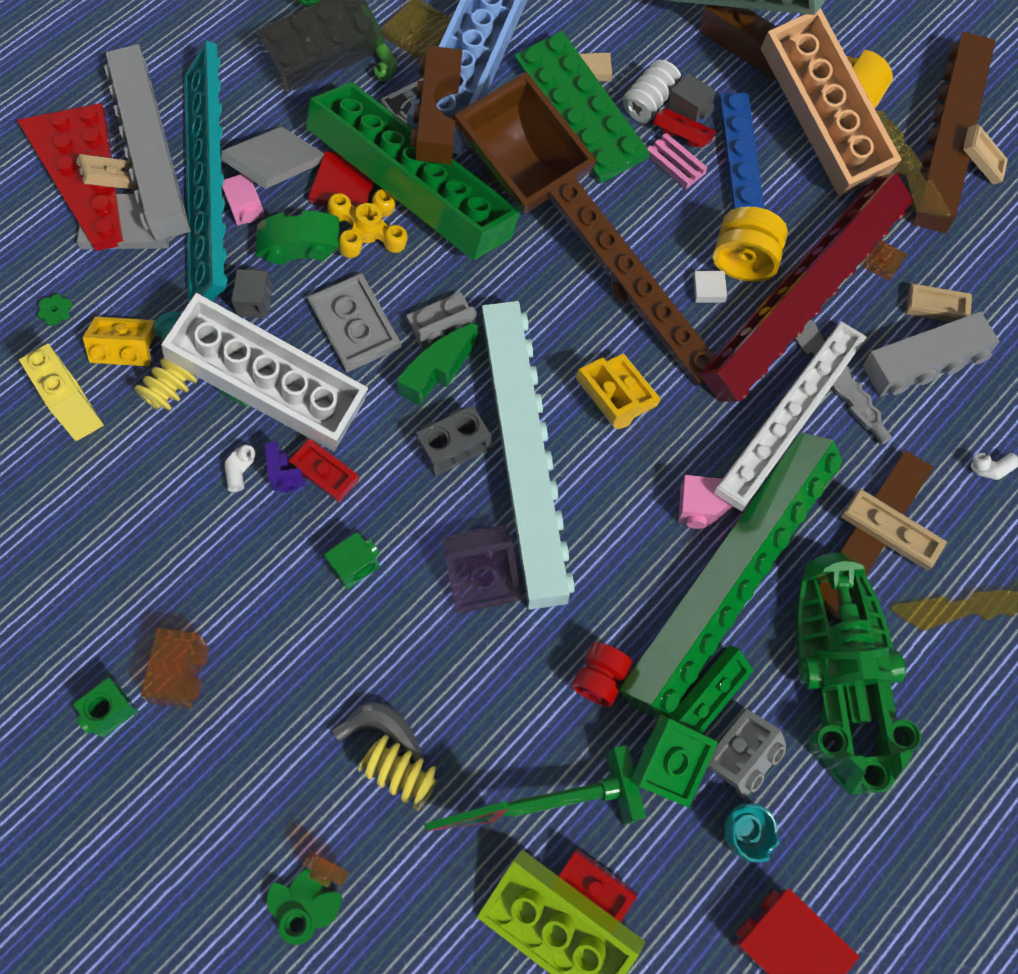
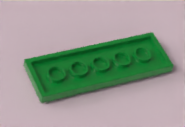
[515,31,649,184]

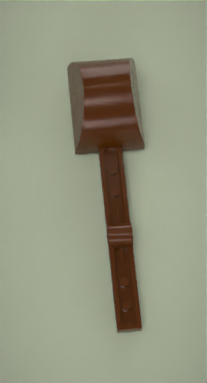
[452,72,714,386]

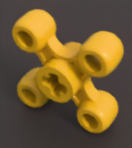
[327,189,408,258]

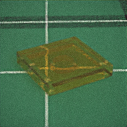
[381,0,452,60]

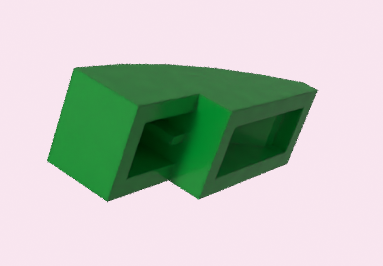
[397,323,479,406]

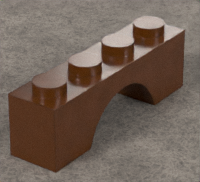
[411,45,463,164]

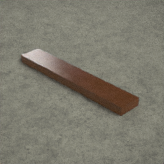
[819,450,934,622]

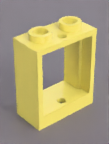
[19,343,104,441]

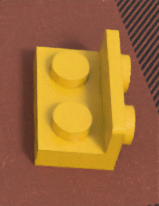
[83,317,156,366]

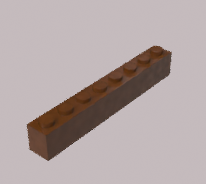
[910,32,996,234]

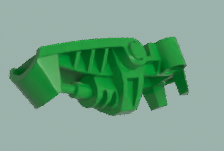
[796,553,921,795]

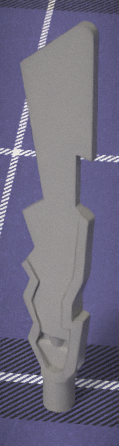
[794,320,892,445]

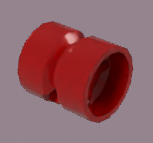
[571,642,633,707]

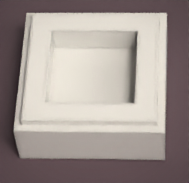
[693,271,727,303]

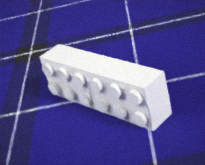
[161,293,368,452]

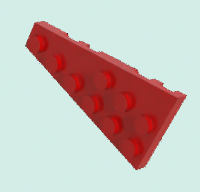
[17,103,124,251]

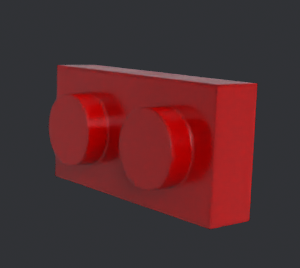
[653,108,716,147]
[288,438,360,503]
[559,848,639,922]

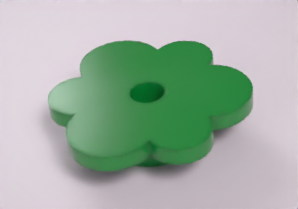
[38,294,73,326]

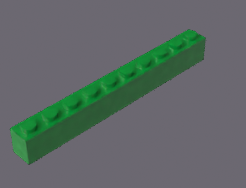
[619,432,843,719]

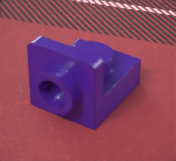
[265,441,305,492]

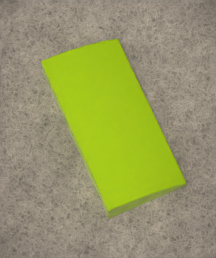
[477,850,645,974]

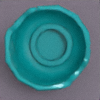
[724,803,779,862]

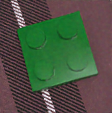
[630,714,718,808]

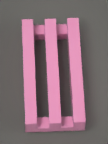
[647,133,707,189]

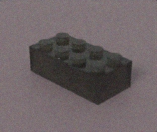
[256,0,383,94]

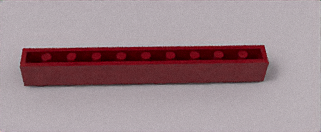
[699,172,914,402]

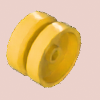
[713,207,788,282]

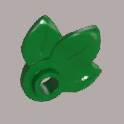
[267,867,342,945]

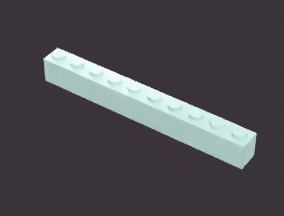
[482,301,575,610]

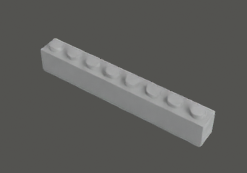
[104,44,191,241]

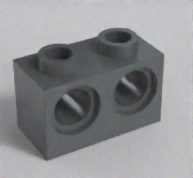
[416,405,492,476]

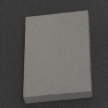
[221,126,324,189]
[77,194,170,249]
[307,273,402,373]

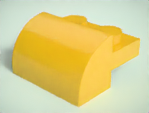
[847,50,893,109]
[576,353,661,429]

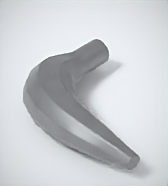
[332,702,424,762]

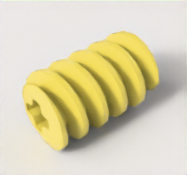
[134,358,198,411]
[358,734,438,811]

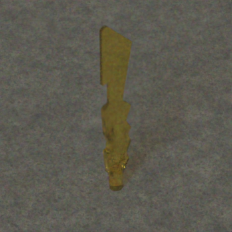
[877,110,951,218]
[892,590,1018,631]

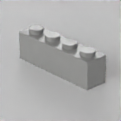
[862,311,1000,397]

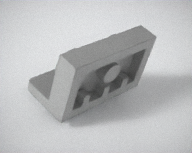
[406,292,477,350]
[707,709,786,799]

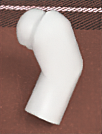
[225,444,255,492]
[971,453,1018,480]

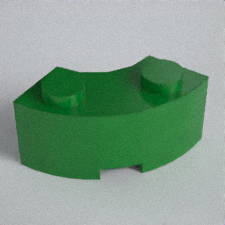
[255,211,339,265]

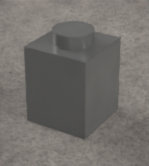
[668,73,715,122]
[232,268,273,319]

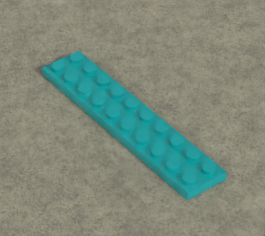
[184,40,227,304]

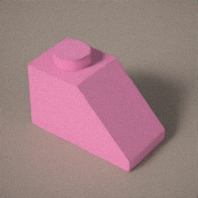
[678,475,735,529]

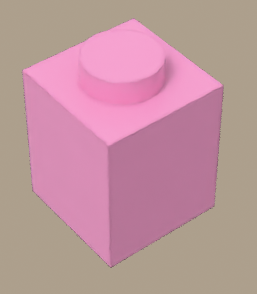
[222,174,265,226]

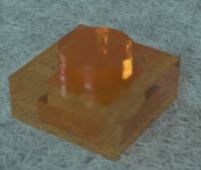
[864,240,907,281]
[303,851,349,888]

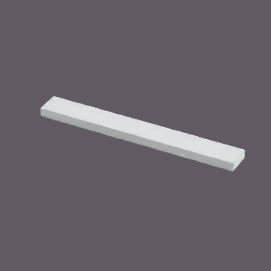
[714,321,867,511]

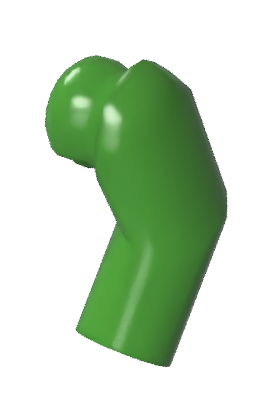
[374,44,398,82]

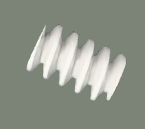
[623,60,682,124]

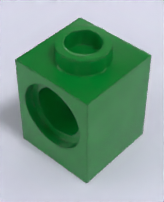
[324,532,380,590]
[73,678,139,738]

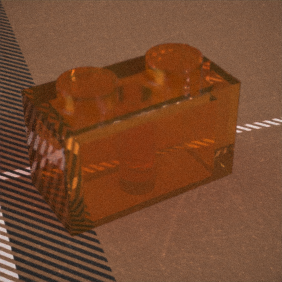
[141,628,209,709]

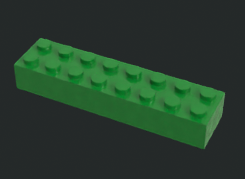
[306,82,521,261]

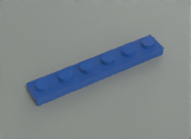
[719,93,765,210]

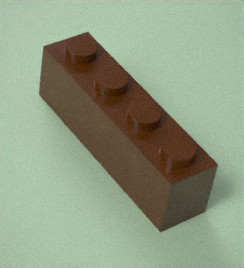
[699,5,778,82]

